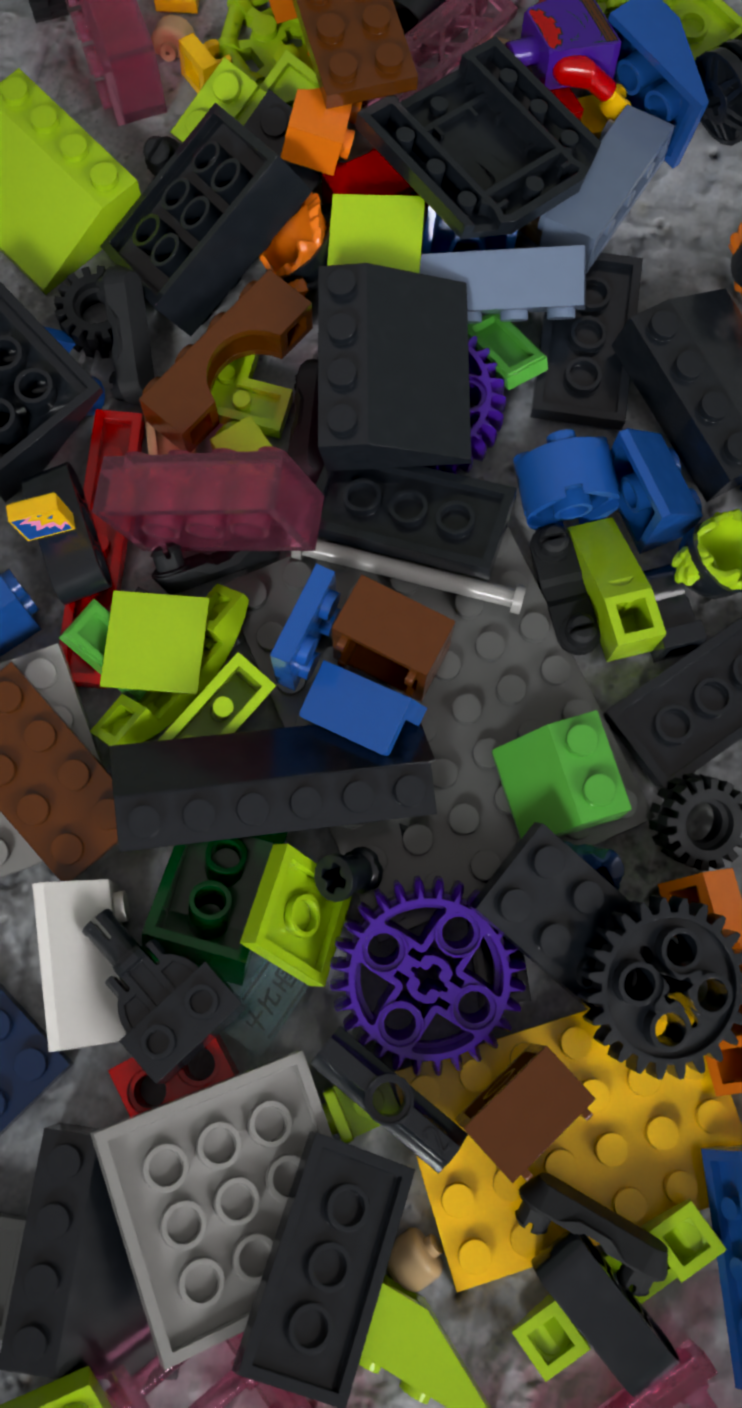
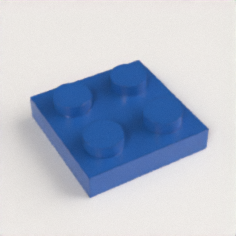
[270,563,341,691]

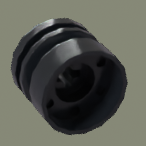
[695,33,742,146]

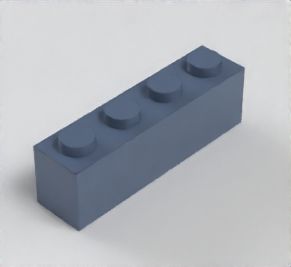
[537,104,675,274]
[420,245,586,324]

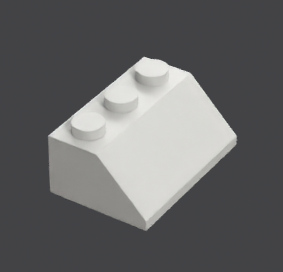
[32,879,130,1052]

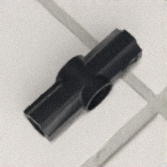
[310,1026,468,1174]

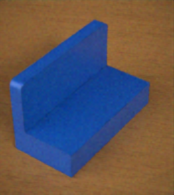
[299,660,427,756]

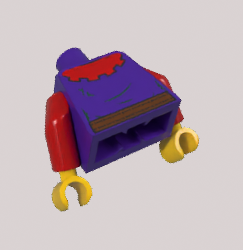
[505,0,631,121]

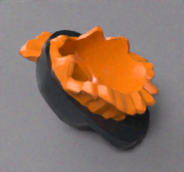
[259,192,332,298]

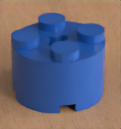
[513,429,621,530]

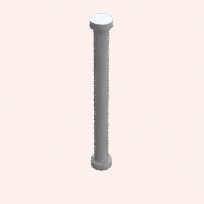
[291,529,526,615]

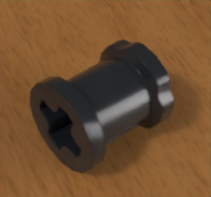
[314,846,383,902]

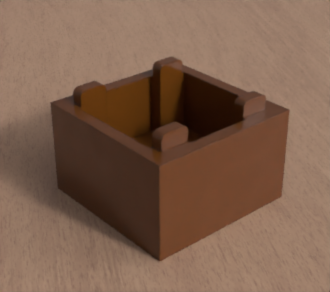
[332,574,456,702]
[455,1043,596,1183]

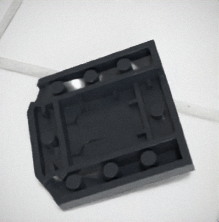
[355,36,602,239]

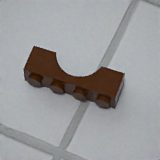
[139,269,313,456]

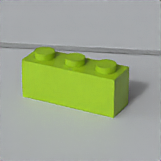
[158,652,276,741]

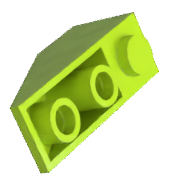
[566,517,666,662]
[359,1274,492,1408]

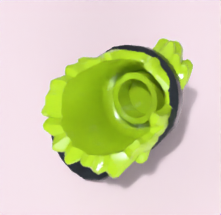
[671,509,742,599]

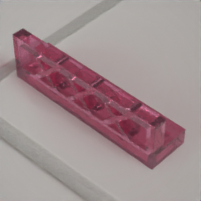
[361,0,518,109]

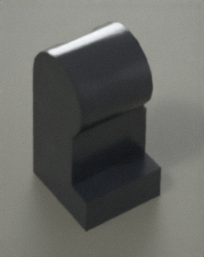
[643,564,707,663]

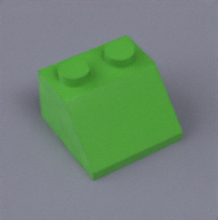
[491,710,632,840]

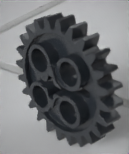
[578,895,742,1080]

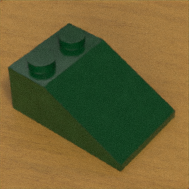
[141,832,288,986]

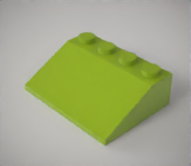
[0,68,141,295]

